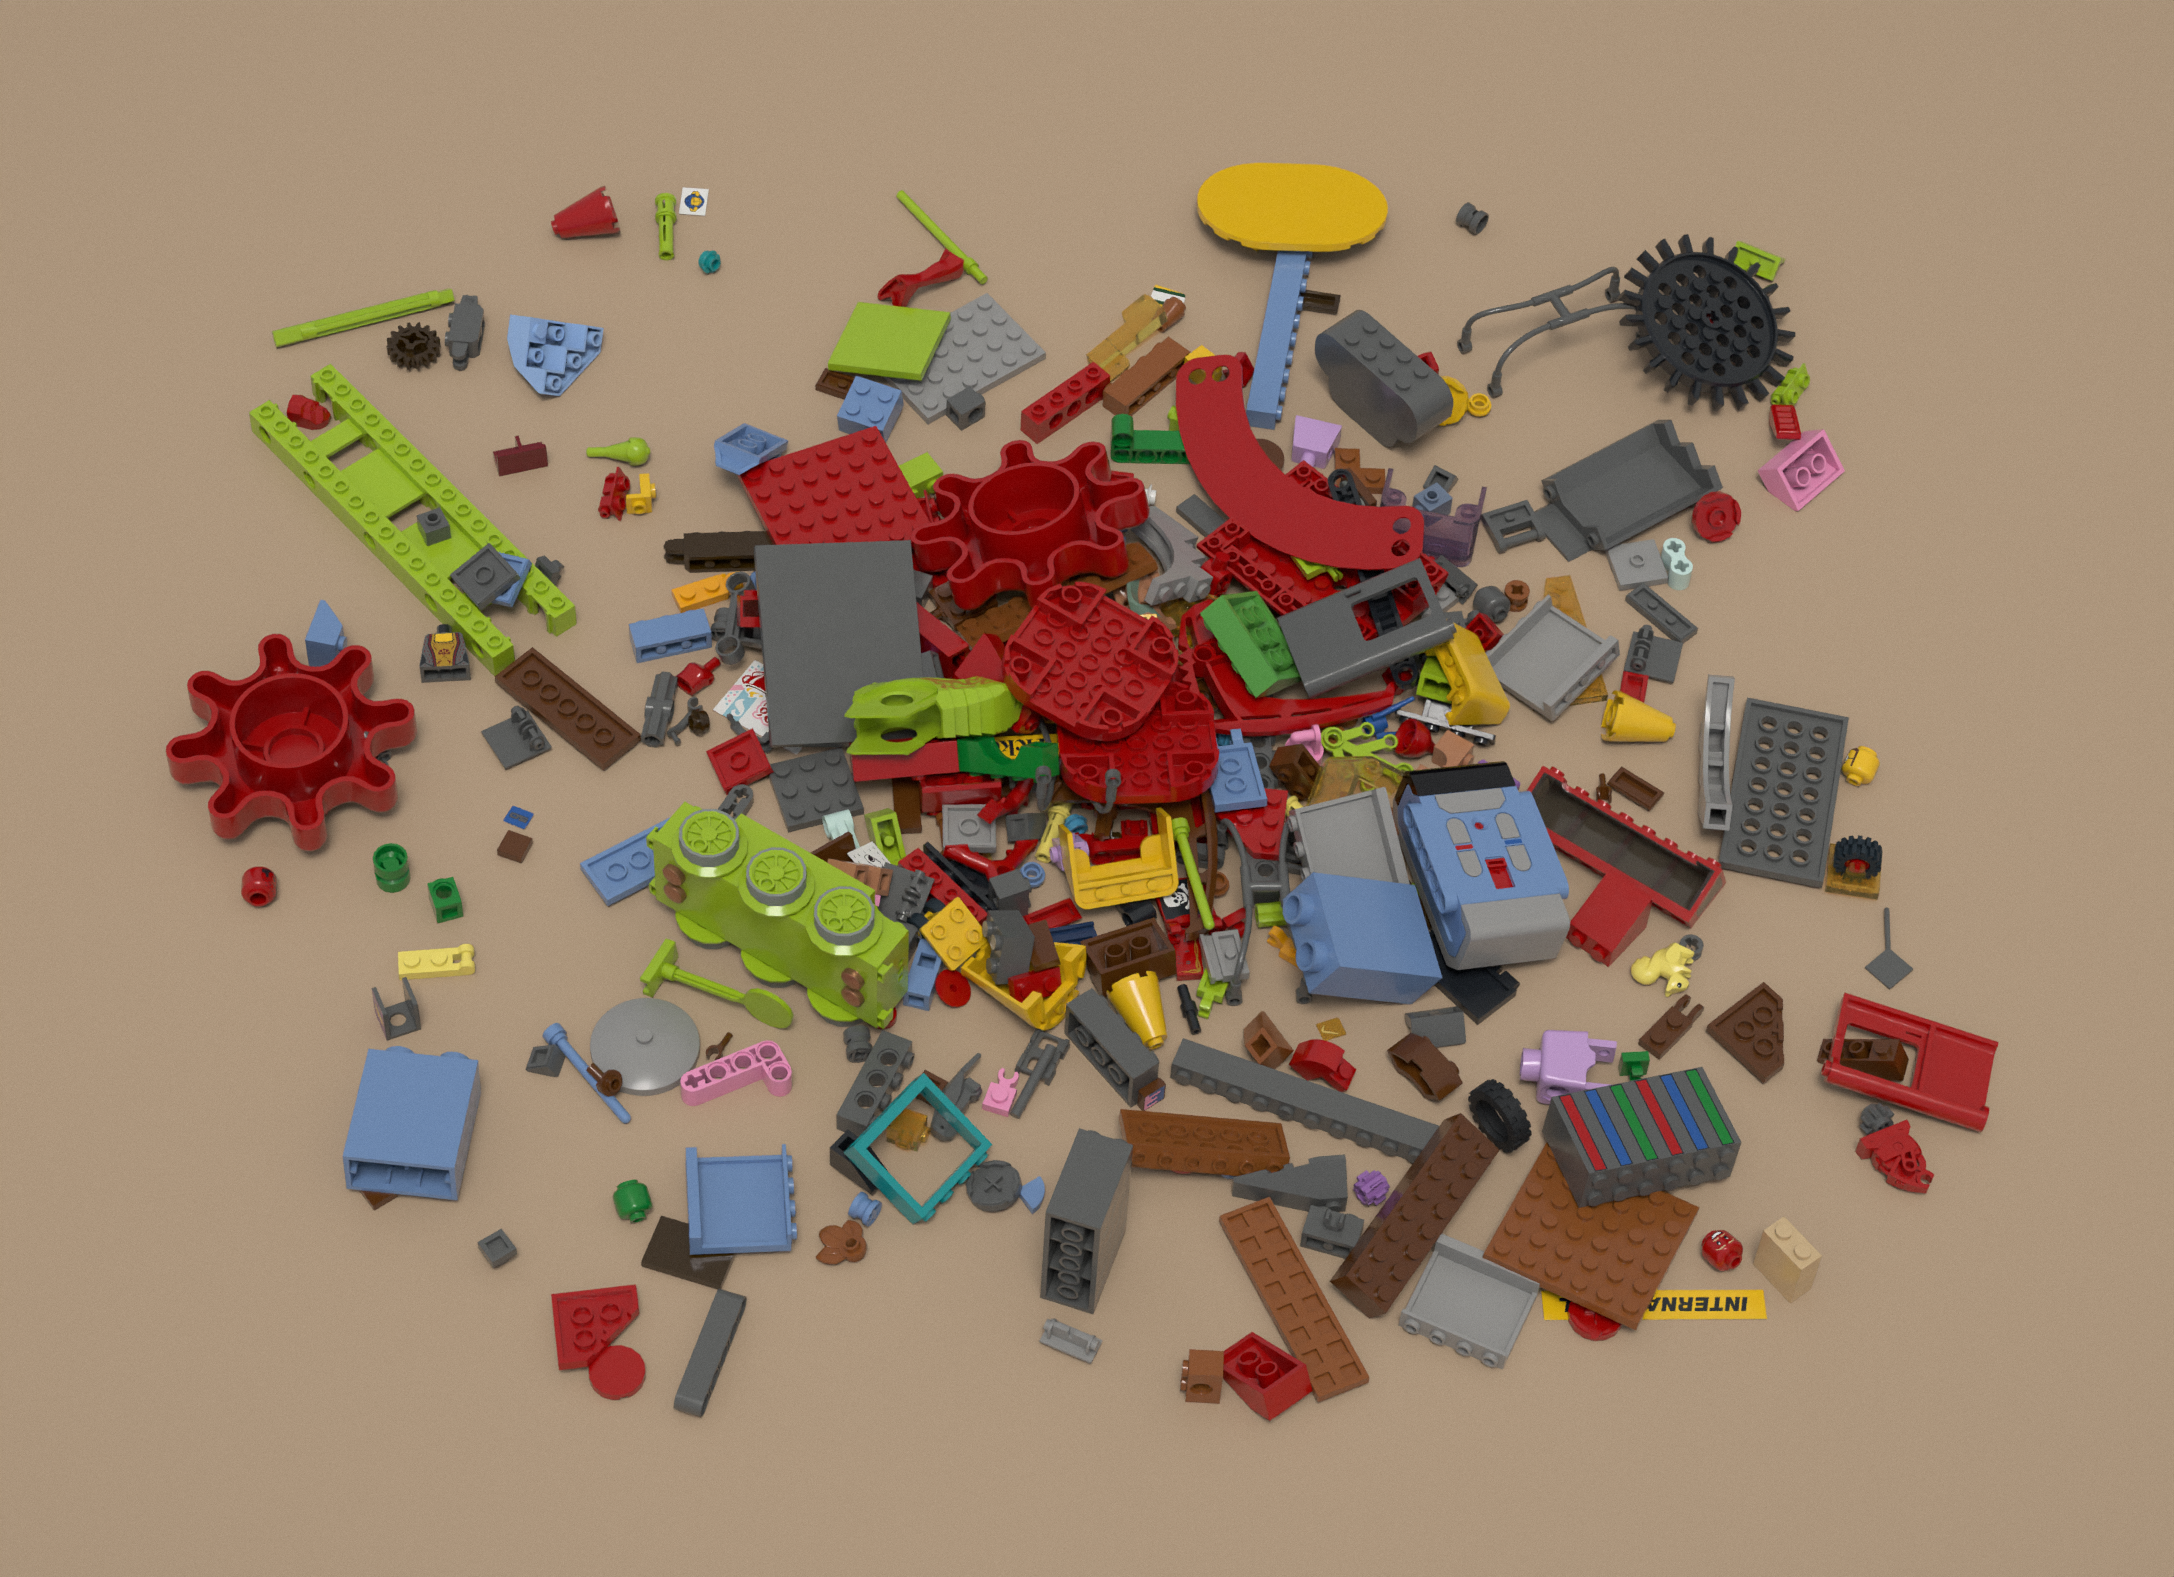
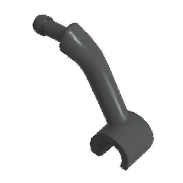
[667,697,703,745]
[726,713,773,753]

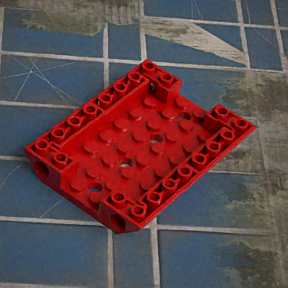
[1196,460,1449,641]

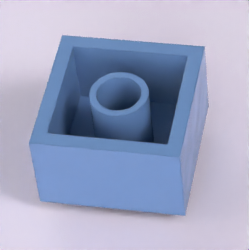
[837,376,904,442]

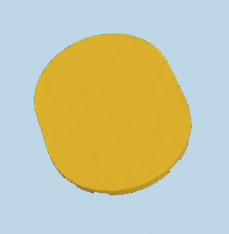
[1197,163,1388,252]

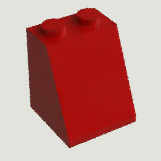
[1566,869,1653,967]

